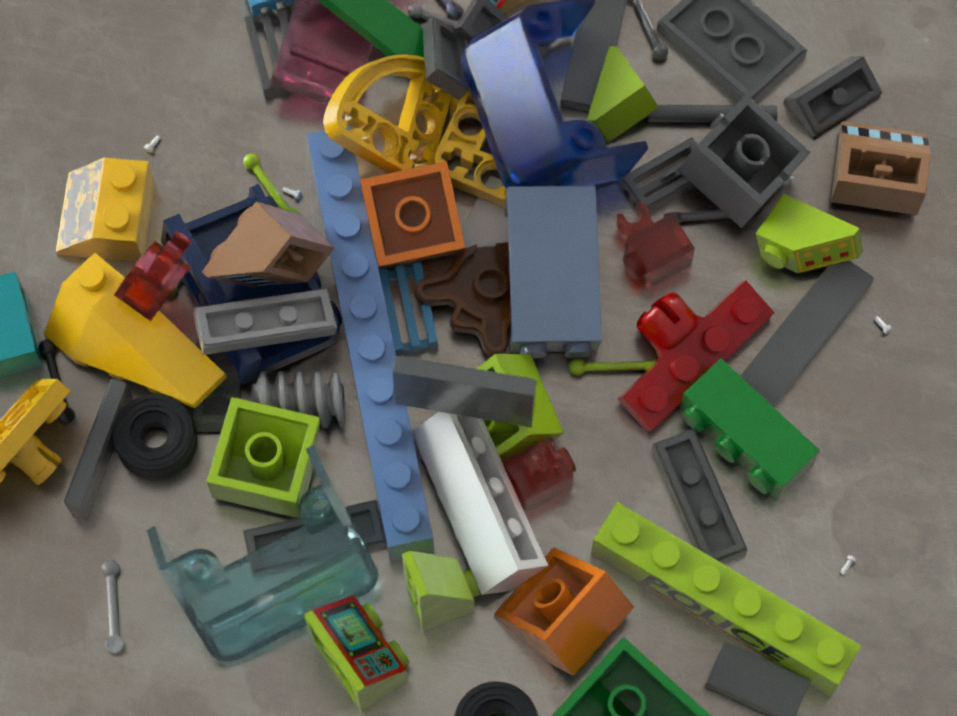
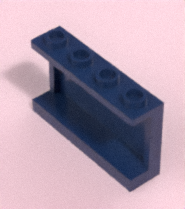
[161,184,342,385]

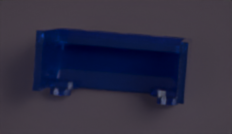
[461,0,649,189]

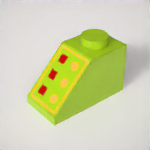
[756,194,863,273]

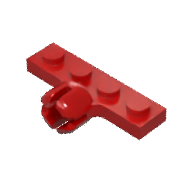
[617,280,775,432]

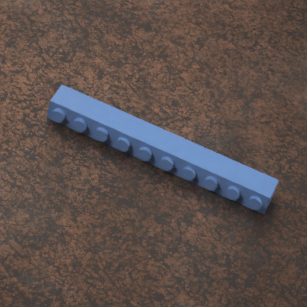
[307,126,434,562]

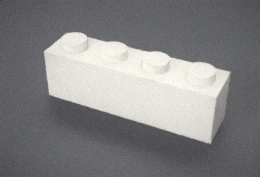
[412,411,548,595]

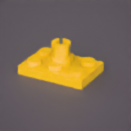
[0,379,71,485]

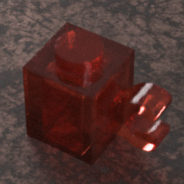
[616,202,695,289]
[114,230,192,321]
[503,437,576,513]

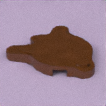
[414,242,511,357]

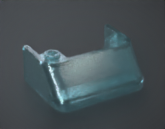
[147,445,379,662]

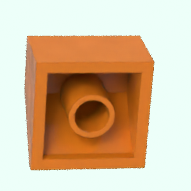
[494,547,634,676]

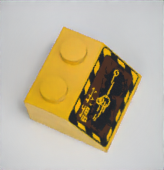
[56,158,155,262]

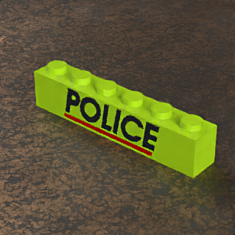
[591,502,861,697]

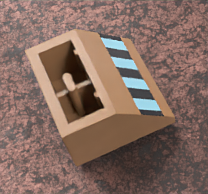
[831,121,931,215]
[202,201,334,288]

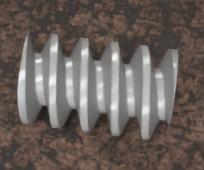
[251,371,345,428]

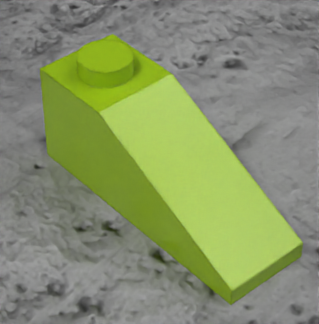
[402,551,480,632]

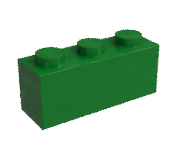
[680,358,820,500]

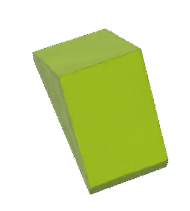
[587,46,659,142]

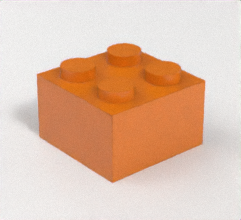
[360,161,466,269]

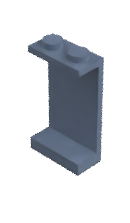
[504,186,602,359]

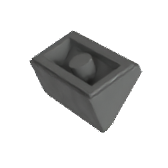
[784,56,882,136]

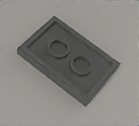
[657,0,807,102]
[393,356,536,427]

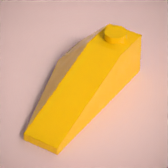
[44,253,227,408]

